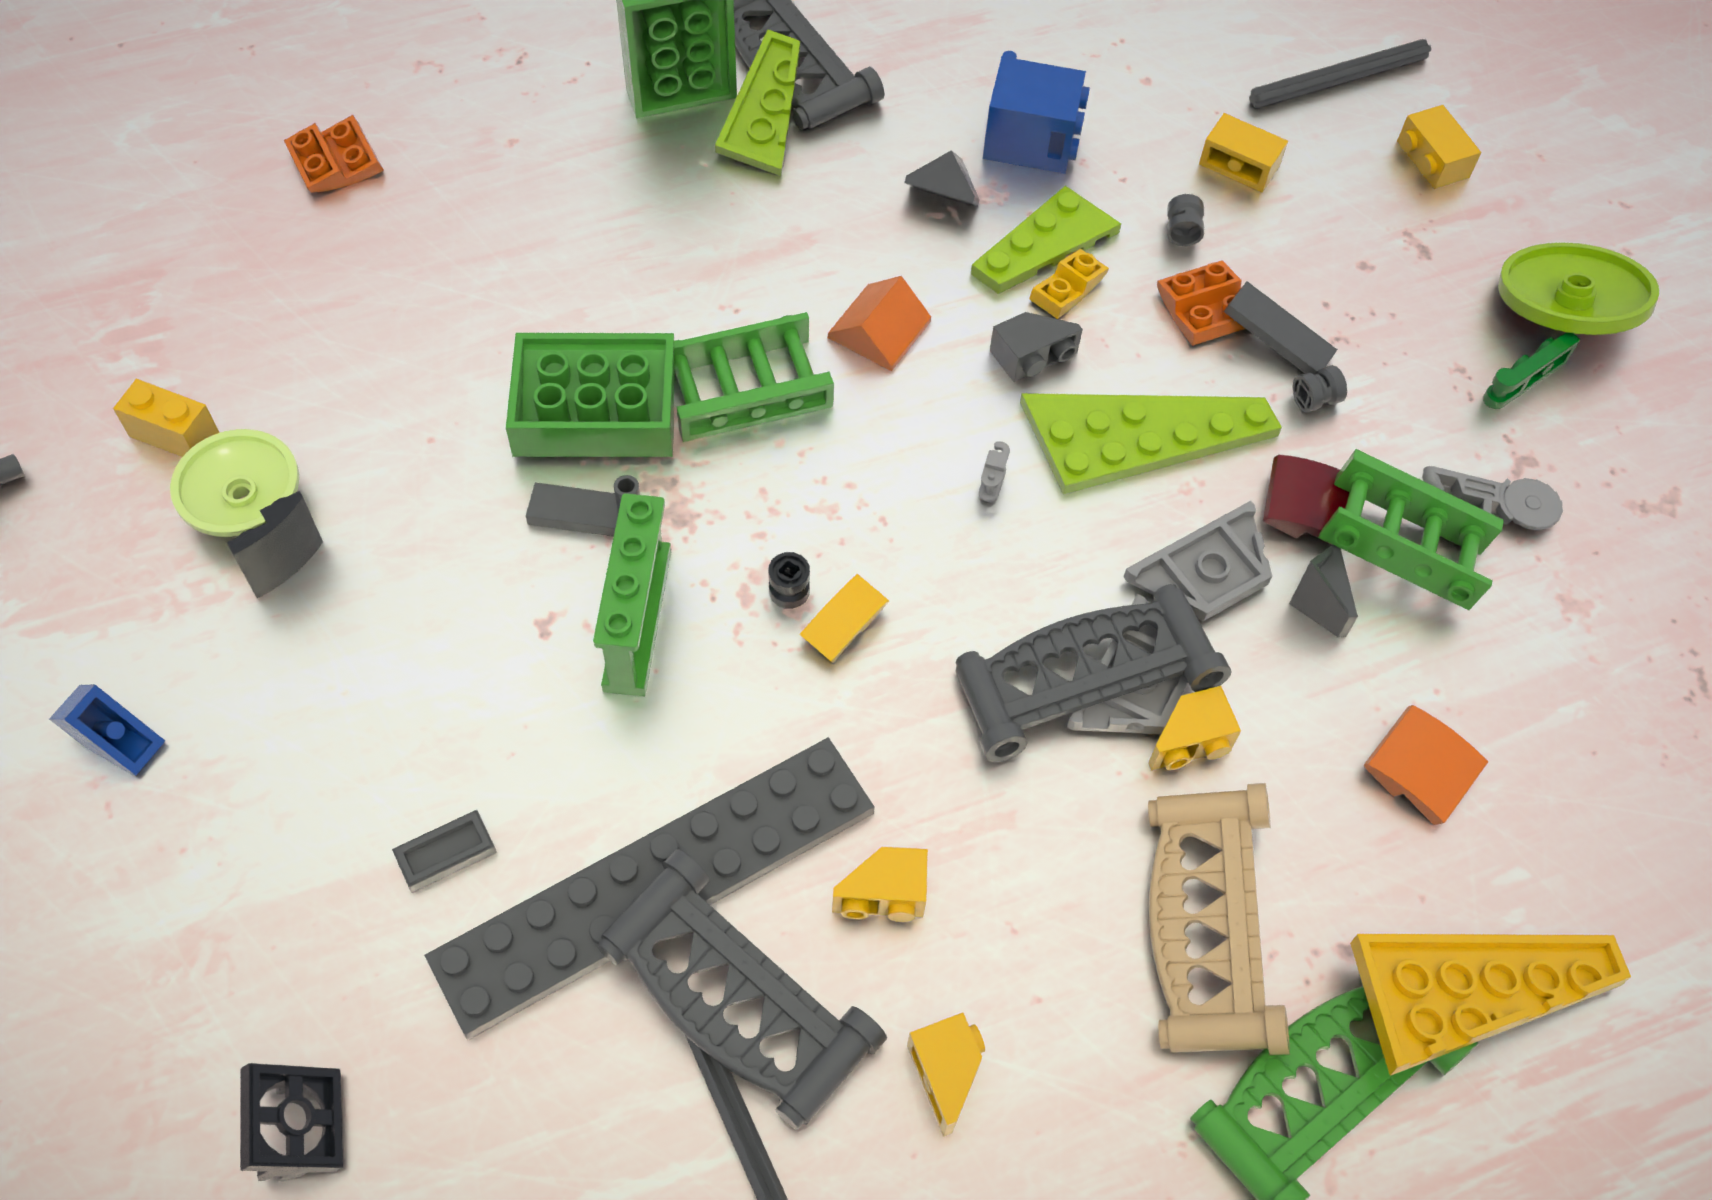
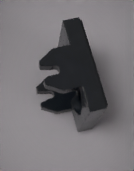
[240,1063,343,1181]

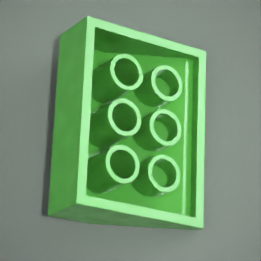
[616,0,737,119]
[506,333,674,457]

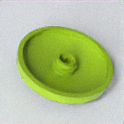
[1498,243,1659,335]

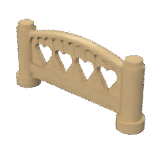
[1148,783,1290,1055]

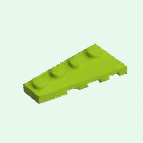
[715,29,800,176]
[971,186,1121,294]

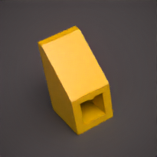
[1148,686,1241,771]
[832,847,928,922]

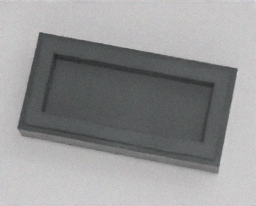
[392,810,497,893]

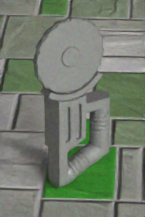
[1422,466,1563,531]

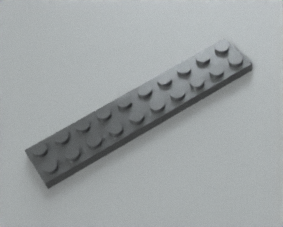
[424,737,875,1041]

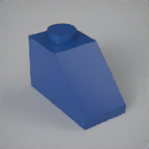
[49,684,165,776]

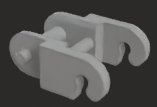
[979,441,1010,502]

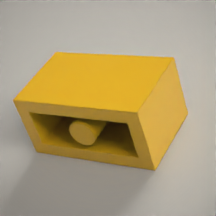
[1397,105,1482,189]
[1199,113,1288,193]
[113,378,220,457]

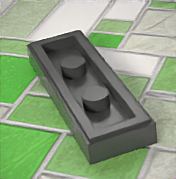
[1223,281,1338,375]

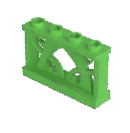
[593,494,671,697]

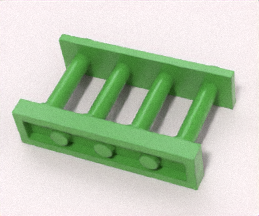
[674,312,834,442]
[1319,449,1504,610]

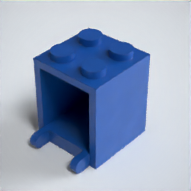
[982,51,1090,174]

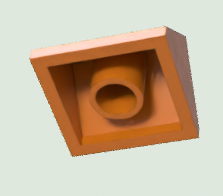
[827,276,931,371]

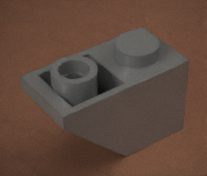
[990,312,1083,382]

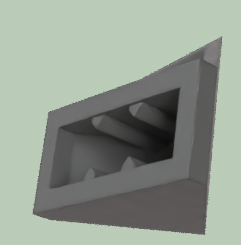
[904,150,980,207]
[1289,545,1358,637]

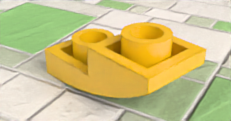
[1029,248,1109,319]
[799,574,889,663]

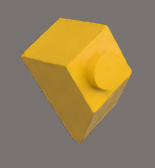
[907,1012,985,1137]

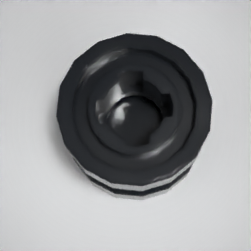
[768,552,810,609]

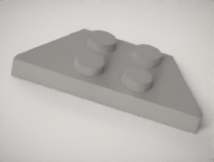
[1123,501,1272,622]
[1067,594,1188,734]

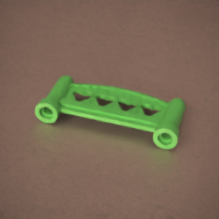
[1190,974,1479,1200]

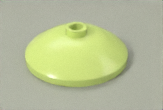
[170,429,299,537]

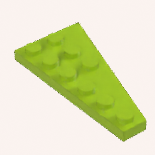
[1020,393,1282,495]

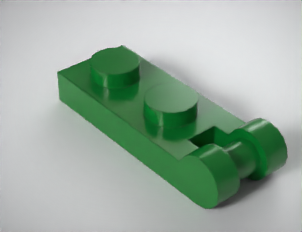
[1483,332,1581,409]

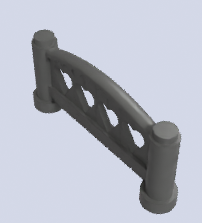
[734,0,885,130]
[955,584,1232,762]
[597,849,887,1130]

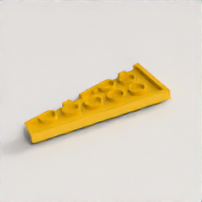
[1350,934,1631,1076]

